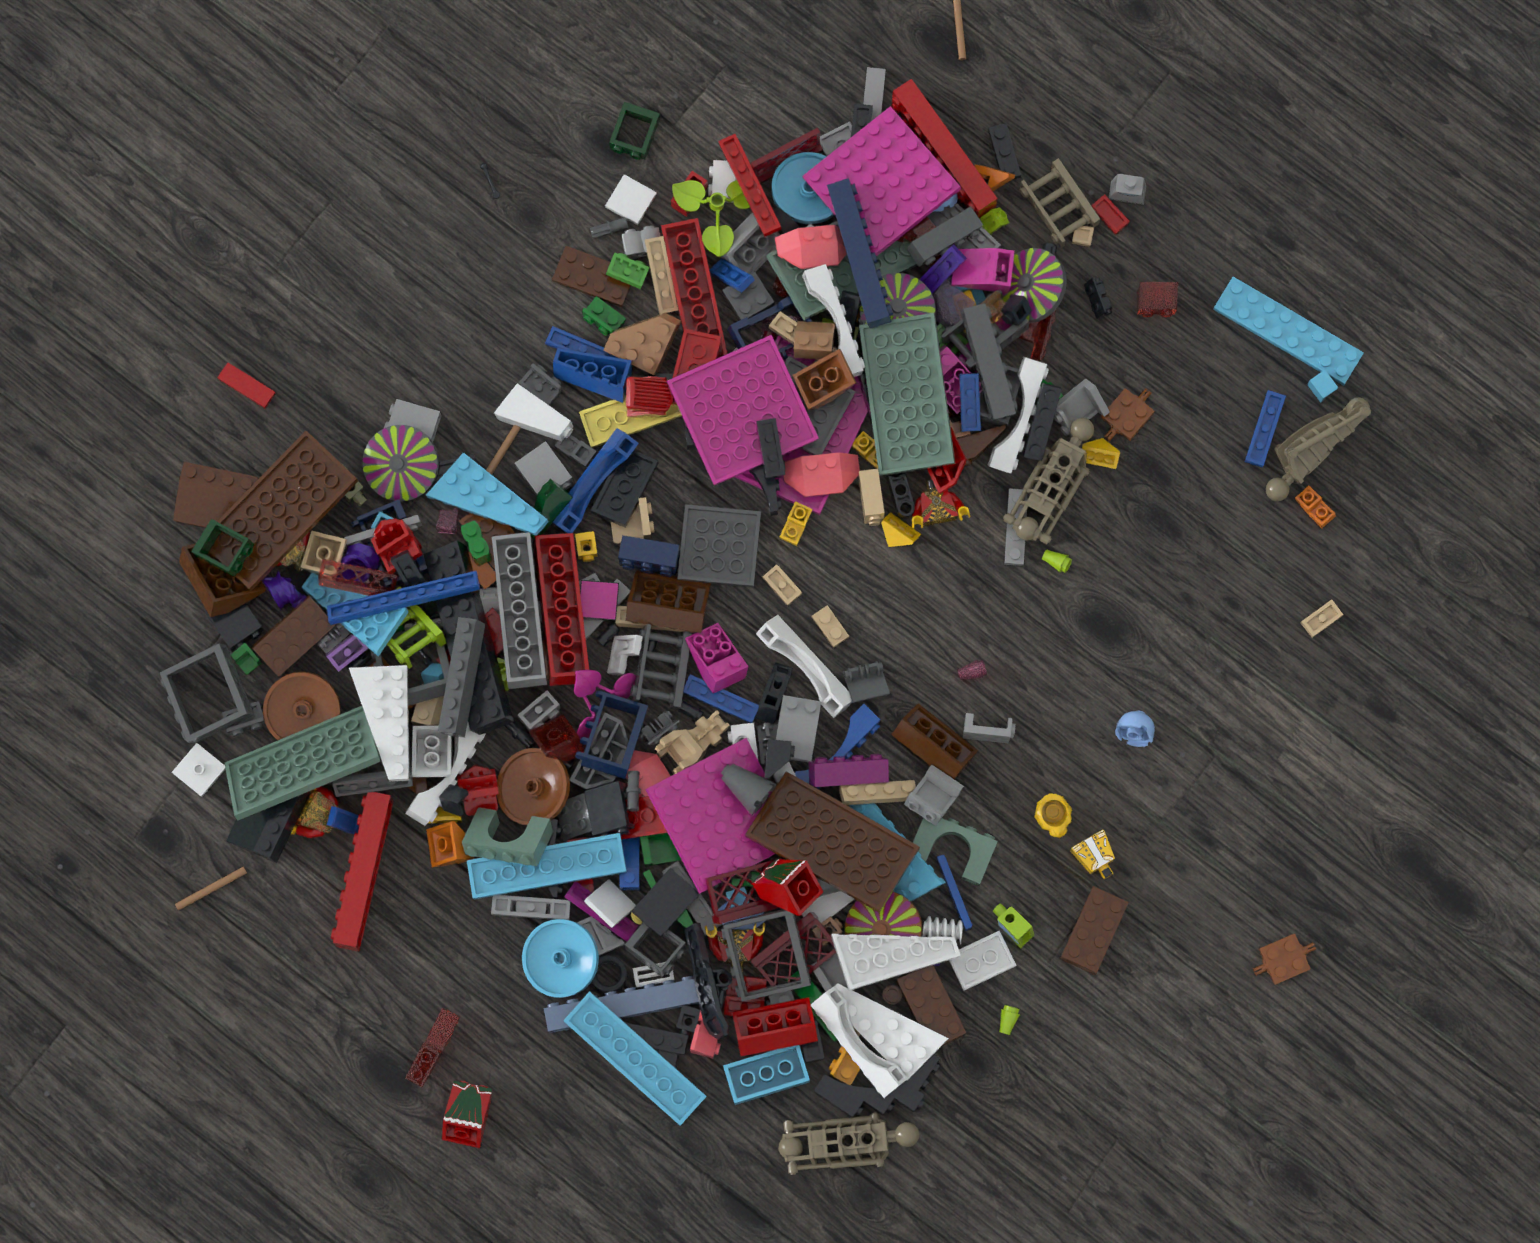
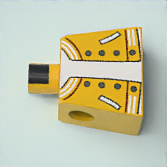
[1070,830,1115,879]

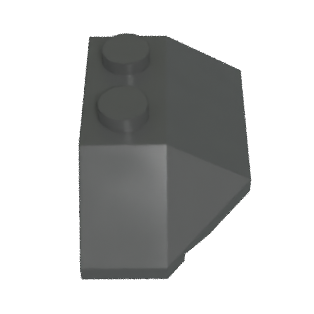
[570,713,629,790]

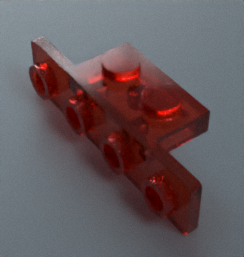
[1019,308,1057,362]

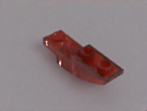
[405,1008,460,1087]

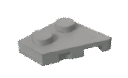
[577,917,625,956]

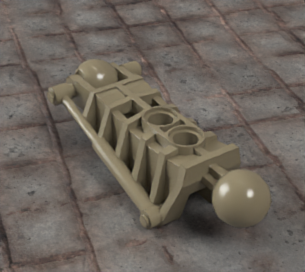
[1266,397,1371,502]
[1003,417,1094,545]
[778,1112,919,1175]

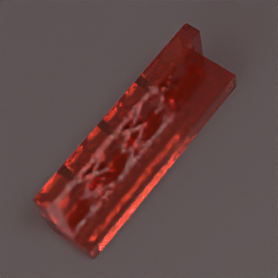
[317,558,398,596]

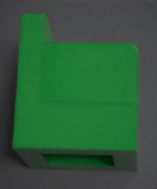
[231,643,262,675]

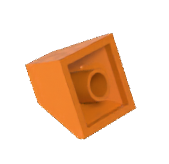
[426,821,474,867]

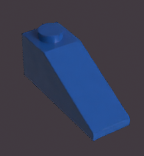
[620,837,640,891]

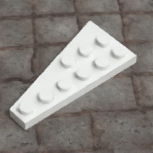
[349,665,409,781]
[831,934,961,991]
[835,983,949,1081]

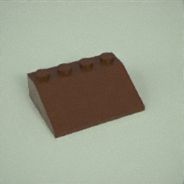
[173,462,259,528]
[179,544,266,617]
[625,570,711,633]

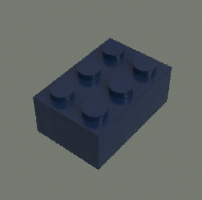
[618,535,680,577]

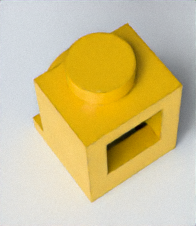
[575,531,598,562]

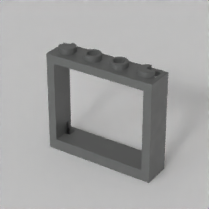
[370,622,450,706]
[160,643,254,744]
[332,726,413,797]
[721,909,812,1002]

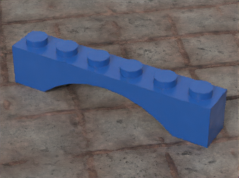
[552,428,639,533]
[795,704,880,789]

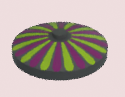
[1001,248,1067,323]
[859,273,936,325]
[363,425,439,501]

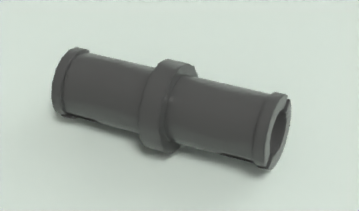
[626,771,641,812]

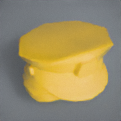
[1034,794,1072,838]

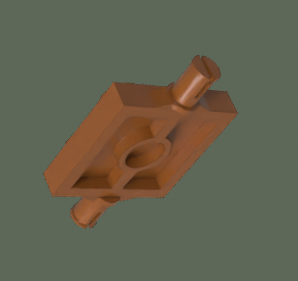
[1101,388,1155,441]
[1252,933,1316,985]

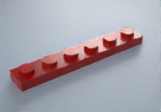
[718,134,782,237]

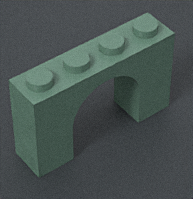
[462,808,553,866]
[913,818,998,886]

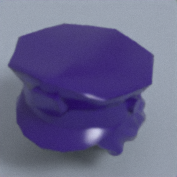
[337,543,380,586]
[262,571,307,611]

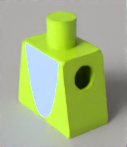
[993,903,1034,949]

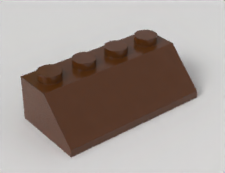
[891,703,978,780]

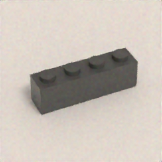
[907,206,983,267]

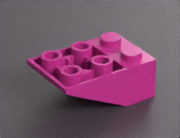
[951,248,1014,294]
[940,345,982,414]
[685,623,748,694]

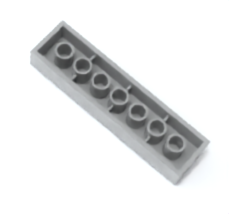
[492,532,547,689]

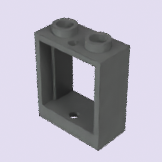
[625,923,687,978]

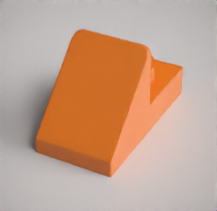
[975,164,1015,191]

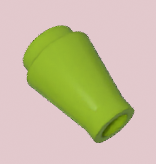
[1042,550,1072,573]
[999,1005,1020,1035]

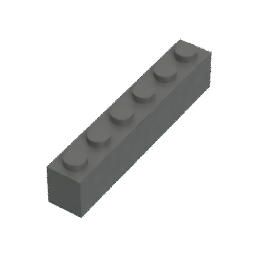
[960,303,1017,421]
[438,617,485,738]

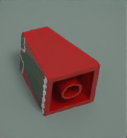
[752,859,823,916]
[442,1081,492,1148]

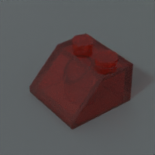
[1137,282,1178,317]
[529,715,584,761]

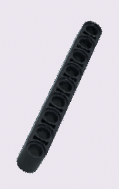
[858,354,915,519]

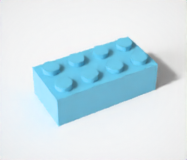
[723,1045,810,1105]

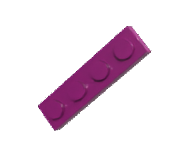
[564,881,638,941]

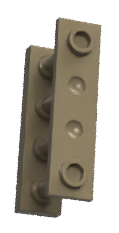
[1019,158,1100,248]

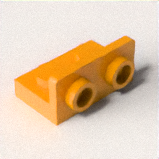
[829,1046,861,1085]

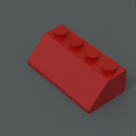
[732,997,818,1056]

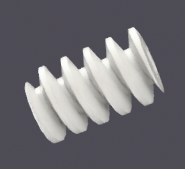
[922,916,963,945]

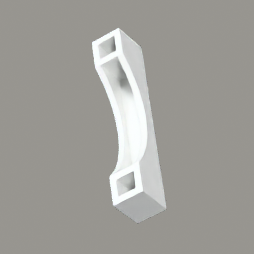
[802,264,865,377]
[988,356,1049,473]
[756,615,852,718]
[405,723,486,826]
[811,986,908,1098]

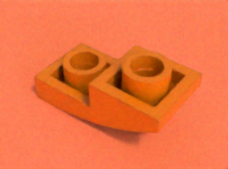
[1295,486,1336,528]
[468,551,496,589]

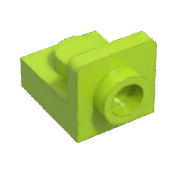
[979,207,1009,235]

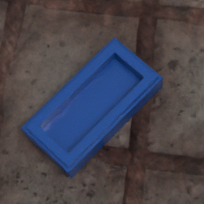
[327,806,359,835]

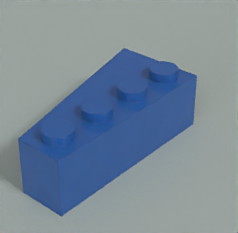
[553,348,632,403]

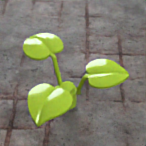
[672,180,760,257]

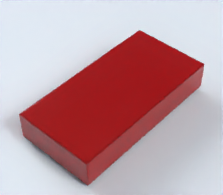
[1091,194,1130,235]

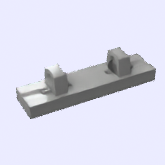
[491,895,571,920]

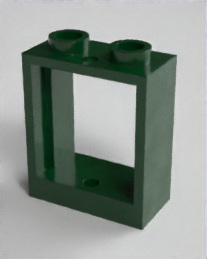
[609,102,660,160]
[191,519,255,577]

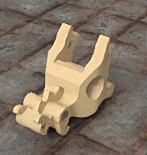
[655,710,730,775]

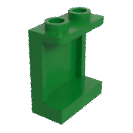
[640,833,682,867]

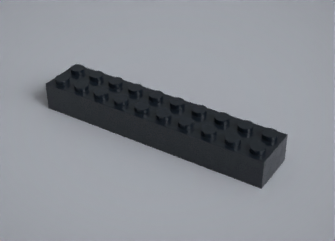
[423,541,514,735]

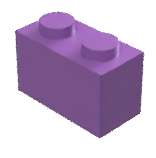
[326,634,368,672]

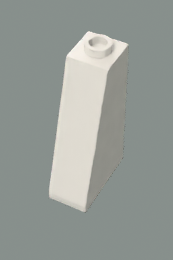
[494,383,573,441]

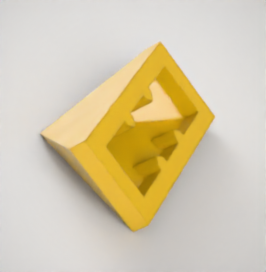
[1082,438,1120,469]
[881,512,921,547]
[427,806,462,824]

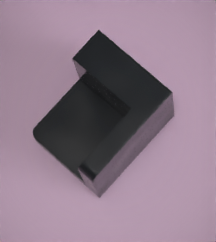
[439,784,469,817]

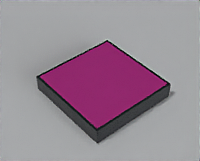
[580,580,619,622]

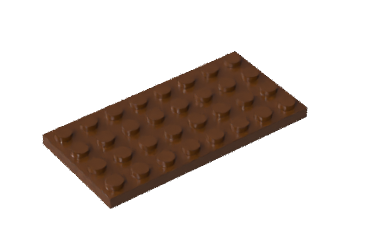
[210,431,359,591]
[745,771,920,913]

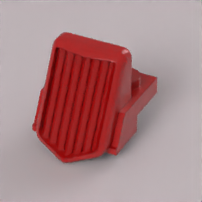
[626,376,674,418]
[371,519,423,574]
[457,765,499,816]

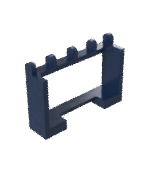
[728,296,812,360]
[351,499,428,592]
[575,691,648,779]

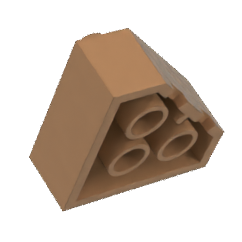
[603,313,681,375]

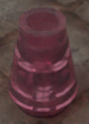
[958,659,987,680]

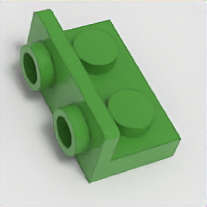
[606,253,649,289]

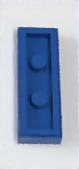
[709,258,755,293]
[959,373,981,432]

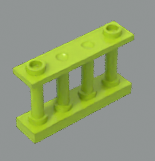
[387,587,447,669]

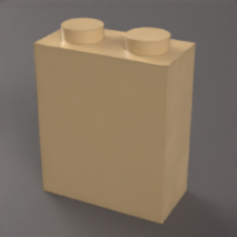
[858,469,884,526]

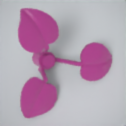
[574,670,636,744]

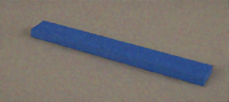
[327,571,480,625]

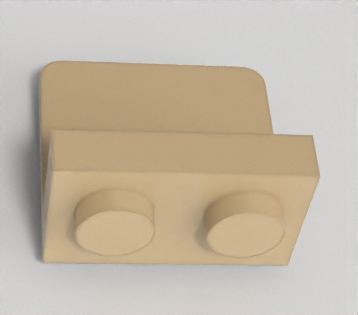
[611,497,654,544]

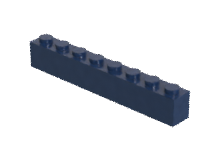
[827,178,893,329]

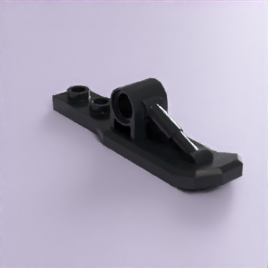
[684,923,733,1039]

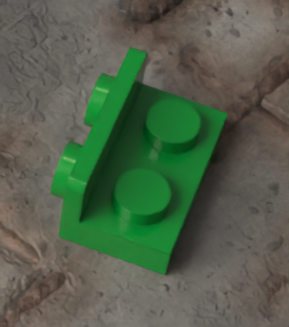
[582,296,626,336]

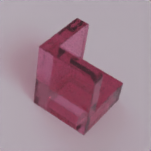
[436,508,459,534]

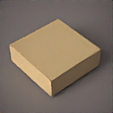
[1072,226,1094,247]

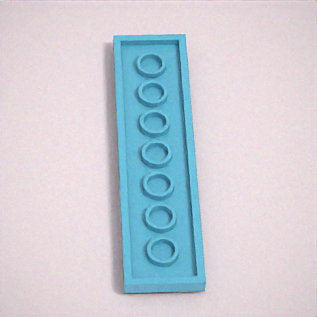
[1213,277,1364,386]
[467,833,627,899]
[563,991,706,1125]

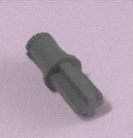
[590,217,628,238]

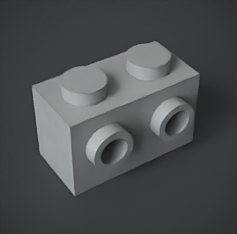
[518,690,561,733]

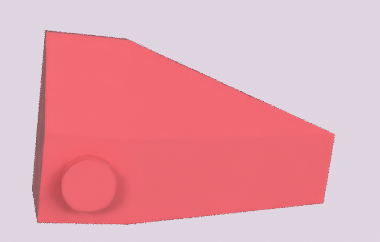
[690,1010,721,1059]

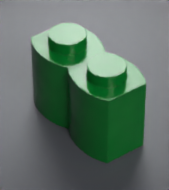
[461,520,491,566]

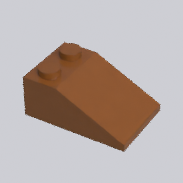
[792,349,856,409]

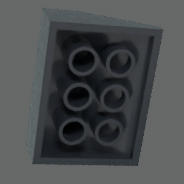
[226,792,310,863]

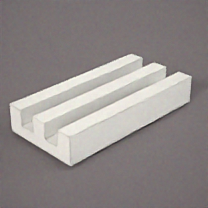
[633,962,675,988]

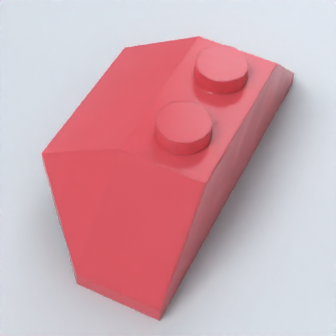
[775,225,847,269]
[783,453,860,497]
[626,750,671,797]

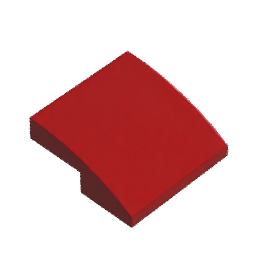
[724,974,767,1016]

